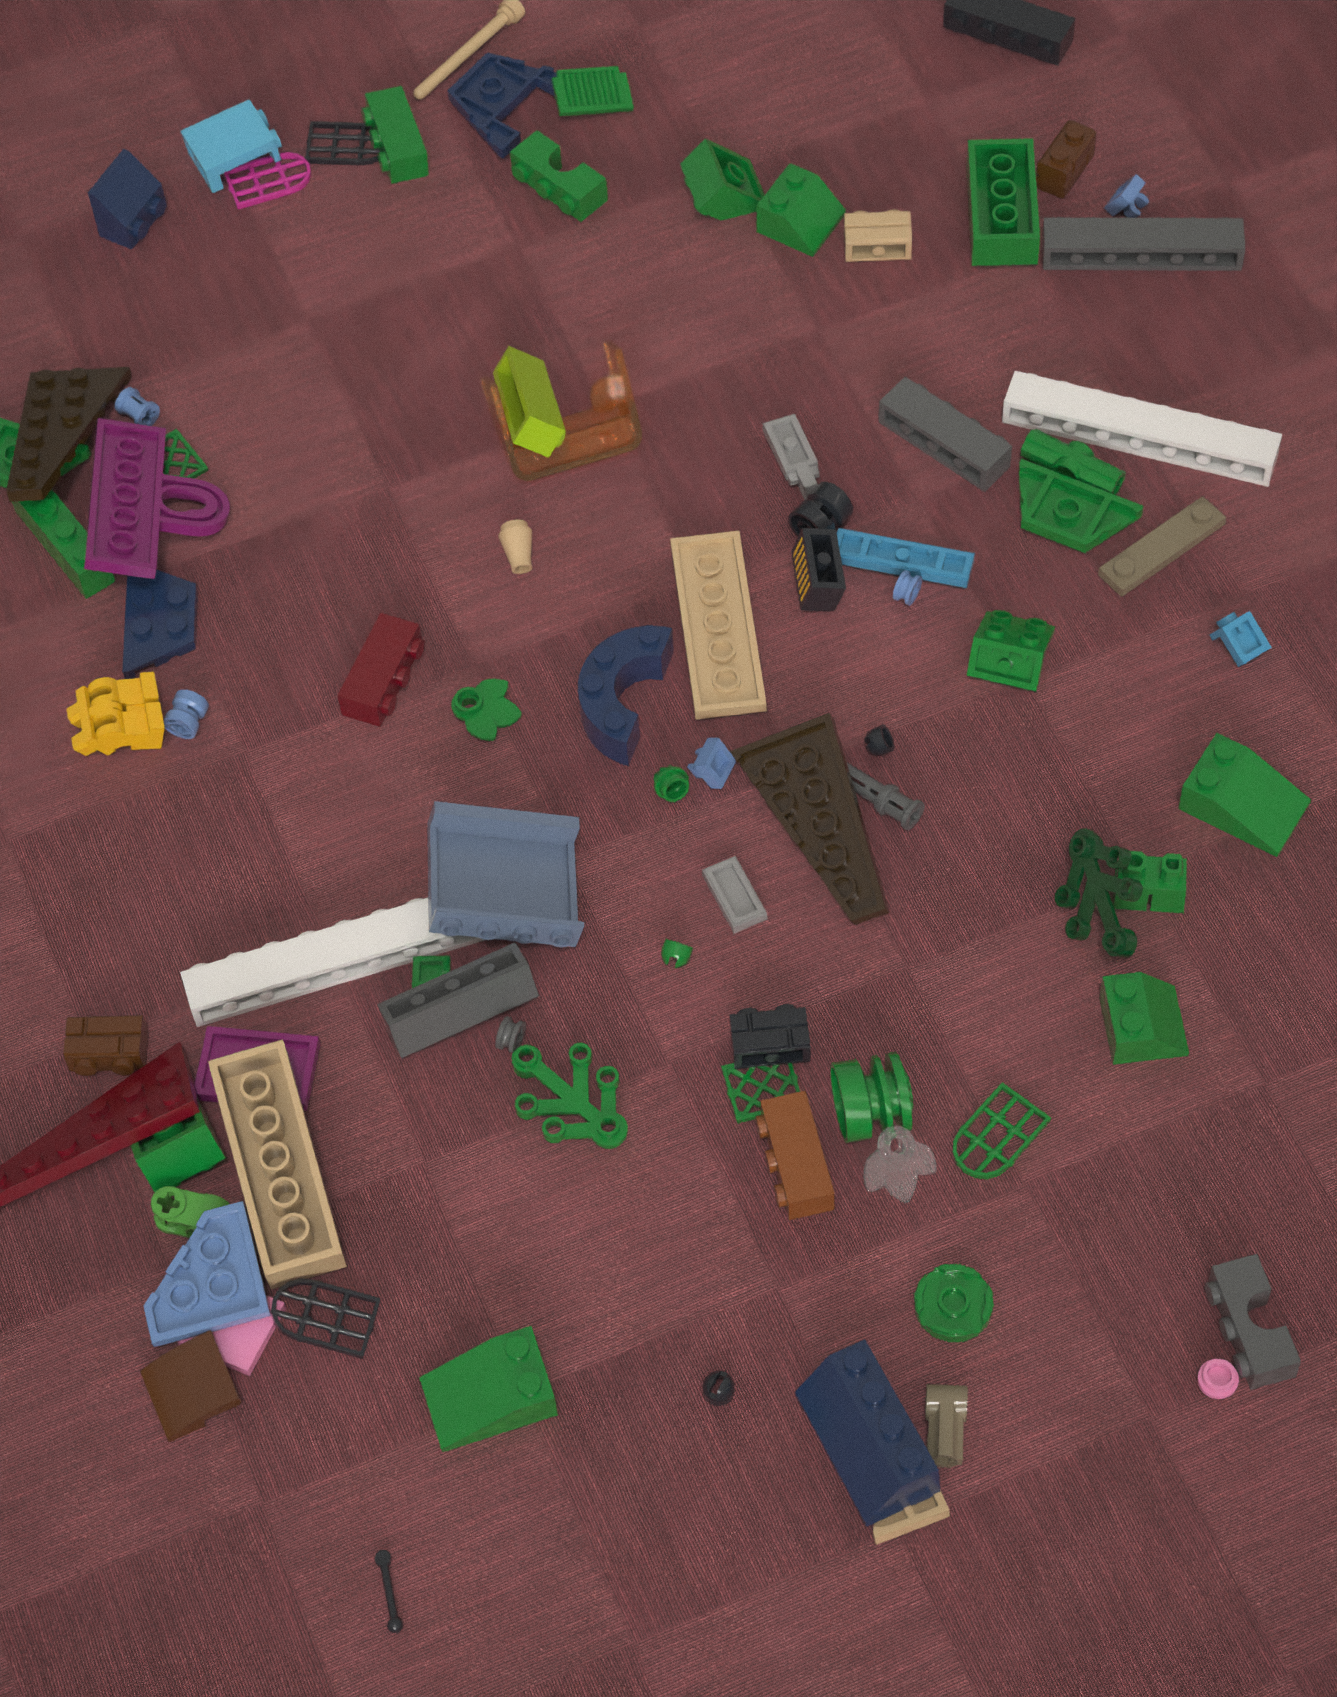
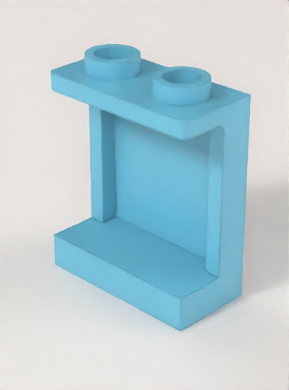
[180,99,282,193]

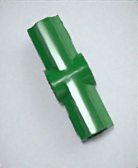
[1020,429,1126,495]

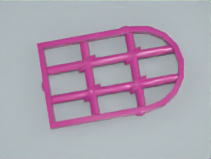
[224,152,311,210]

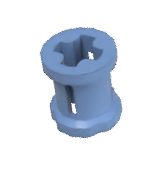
[114,387,160,426]

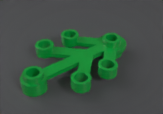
[512,1043,628,1149]

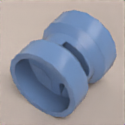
[163,689,209,739]

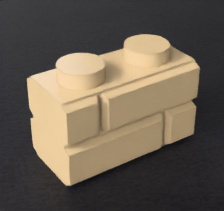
[844,209,912,262]

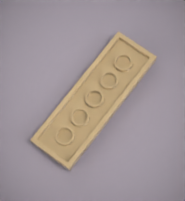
[670,531,767,720]

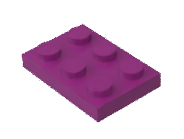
[194,1026,321,1111]

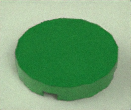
[914,1264,994,1342]

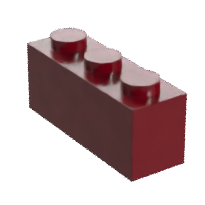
[337,612,425,727]

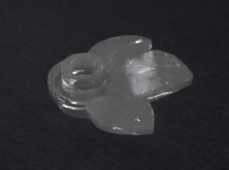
[863,1126,937,1203]

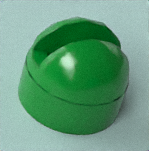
[661,938,693,969]

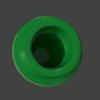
[654,764,689,802]

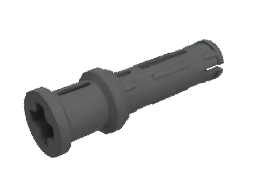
[847,762,925,830]

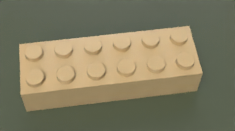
[208,1040,347,1289]

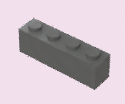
[878,377,1012,492]
[377,942,539,1058]

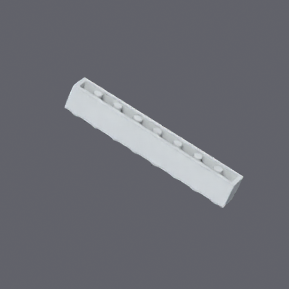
[1002,371,1282,487]
[180,898,484,1027]

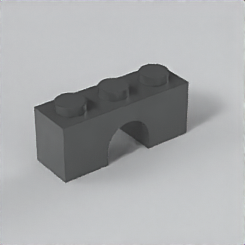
[1205,1254,1301,1390]

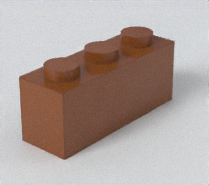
[755,1090,835,1220]

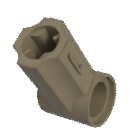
[925,1384,968,1468]

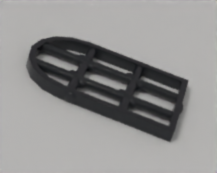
[305,121,380,166]
[271,1278,381,1359]

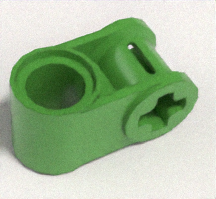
[151,1186,229,1238]

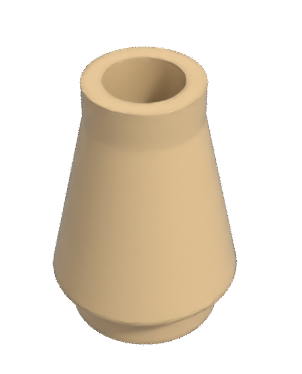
[498,520,532,574]

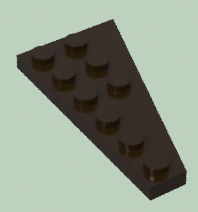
[6,367,132,502]
[730,713,890,925]

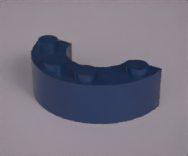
[578,625,674,766]

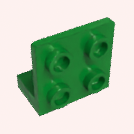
[967,610,1055,691]

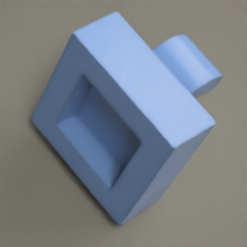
[1104,174,1149,218]
[687,738,736,789]

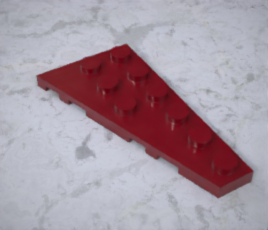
[0,1041,200,1207]

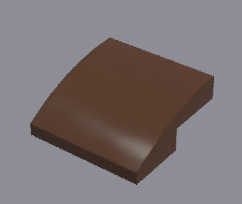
[140,1330,241,1442]

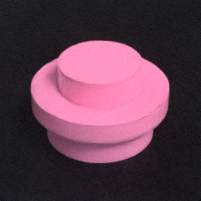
[1197,1359,1239,1399]

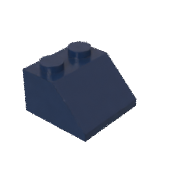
[88,149,167,250]

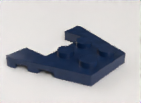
[447,53,557,159]

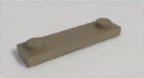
[1098,496,1227,597]

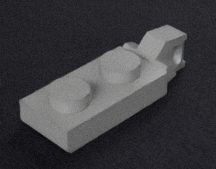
[762,414,820,500]

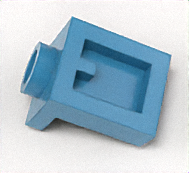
[1209,611,1272,667]

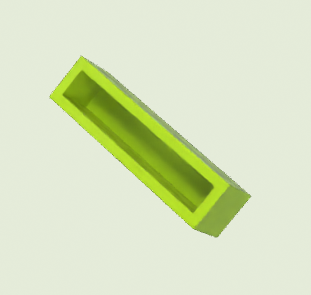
[493,346,566,458]

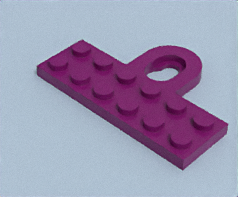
[84,418,230,579]

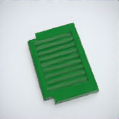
[551,66,634,116]

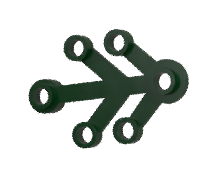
[1055,828,1143,959]

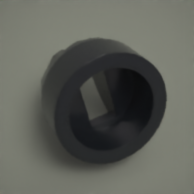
[864,724,895,756]
[702,1370,735,1406]

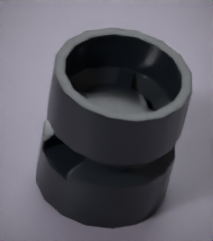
[788,481,853,536]

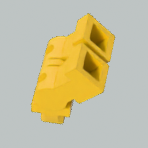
[66,672,165,756]

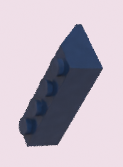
[795,1339,940,1527]

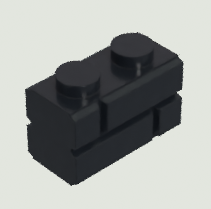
[729,1004,811,1069]

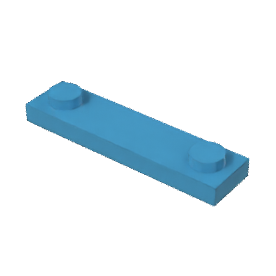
[837,528,975,588]

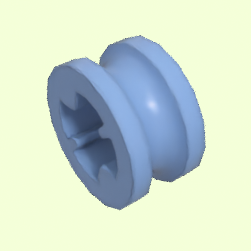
[893,570,922,606]

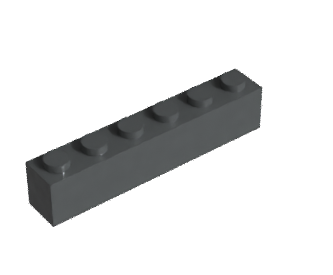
[1042,217,1245,271]

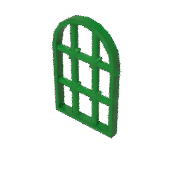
[952,1082,1051,1179]

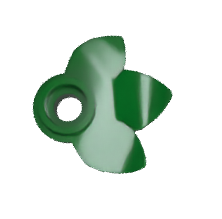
[451,678,522,741]

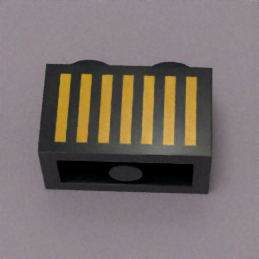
[791,528,846,611]

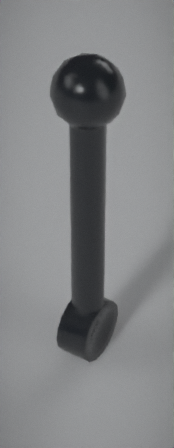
[375,1550,403,1633]

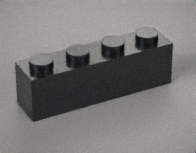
[943,0,1076,66]

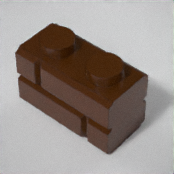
[1036,120,1097,199]
[63,1015,149,1076]

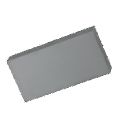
[702,856,767,934]

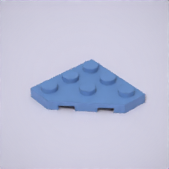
[143,1201,271,1347]

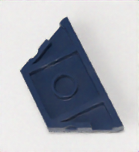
[122,570,198,679]

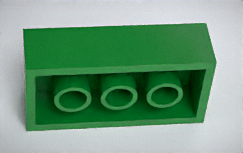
[966,138,1040,266]

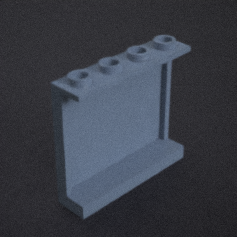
[427,801,584,948]

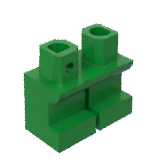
[1113,851,1187,914]

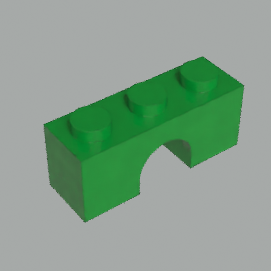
[510,130,608,222]

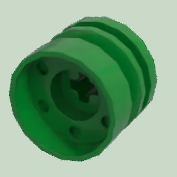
[830,1051,913,1143]

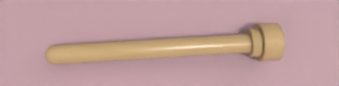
[413,0,525,100]

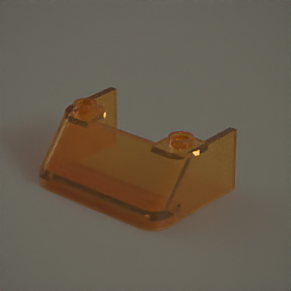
[481,341,642,481]

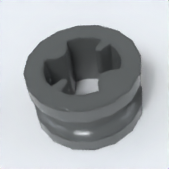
[495,1016,526,1053]

